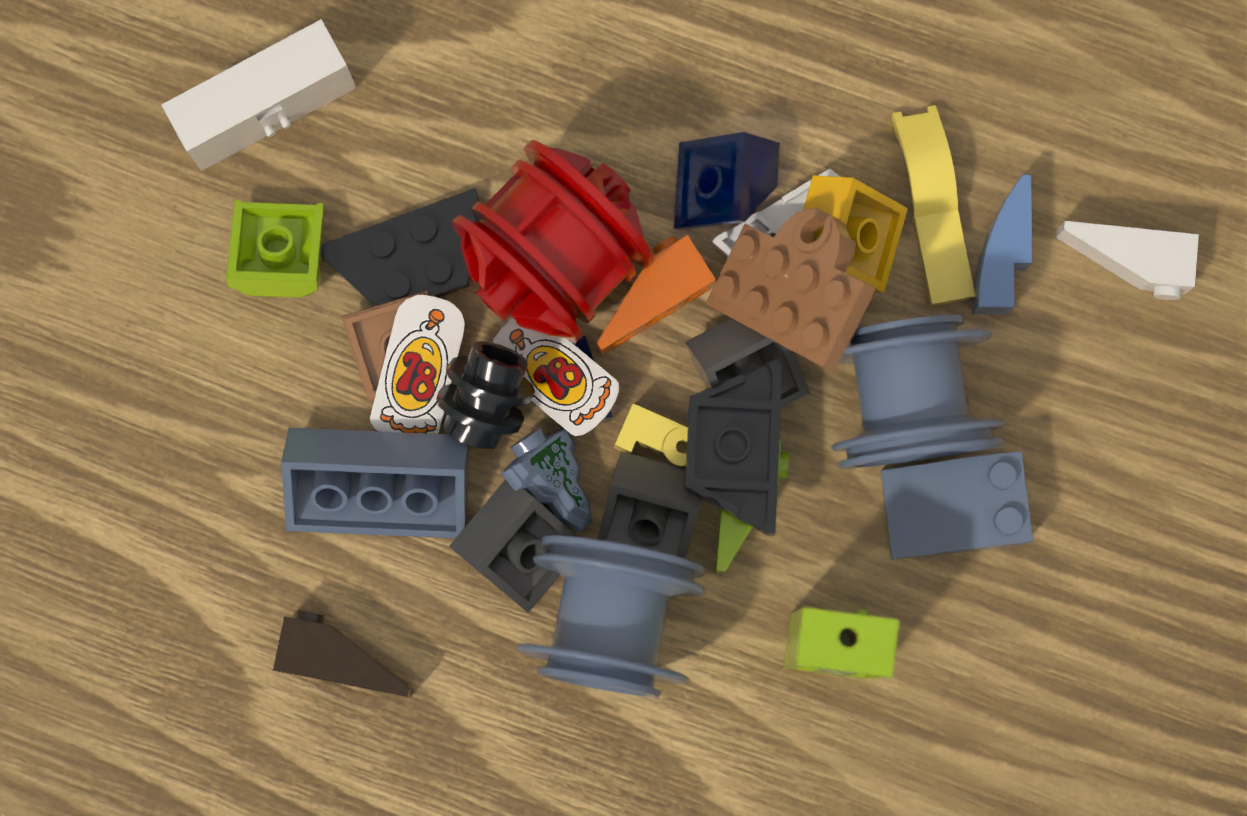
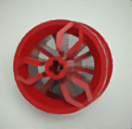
[451,140,655,343]

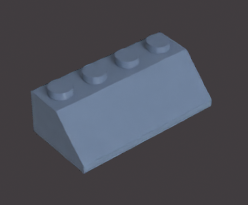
[281,428,469,538]

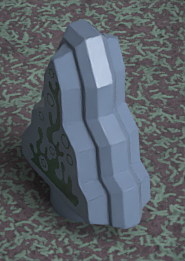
[501,427,593,532]

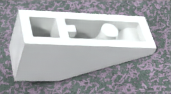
[1056,221,1199,300]

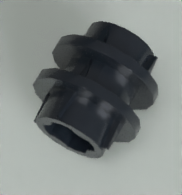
[436,341,535,449]

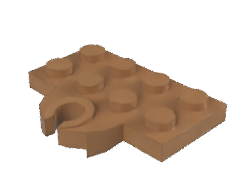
[705,208,876,372]

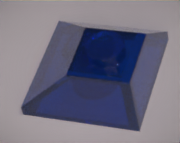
[674,132,780,230]

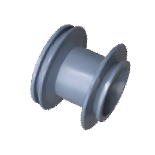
[831,315,1005,469]
[516,536,706,698]

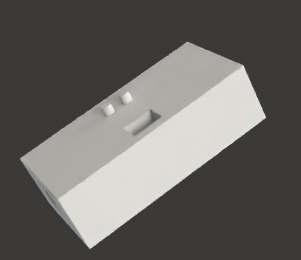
[161,19,356,171]

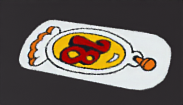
[370,295,465,434]
[492,318,619,436]

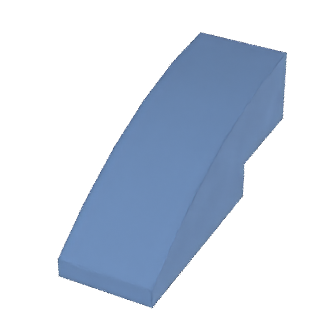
[972,175,1032,314]

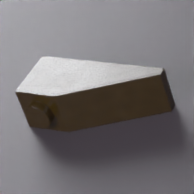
[273,610,413,697]

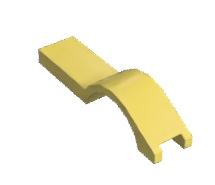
[891,105,976,307]

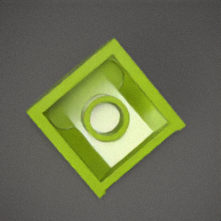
[226,200,324,298]

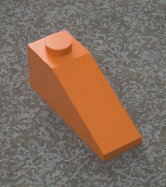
[597,235,716,356]

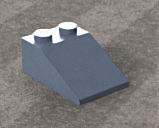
[880,451,1033,560]

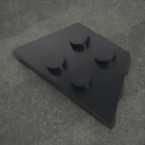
[321,188,479,306]
[685,360,782,536]

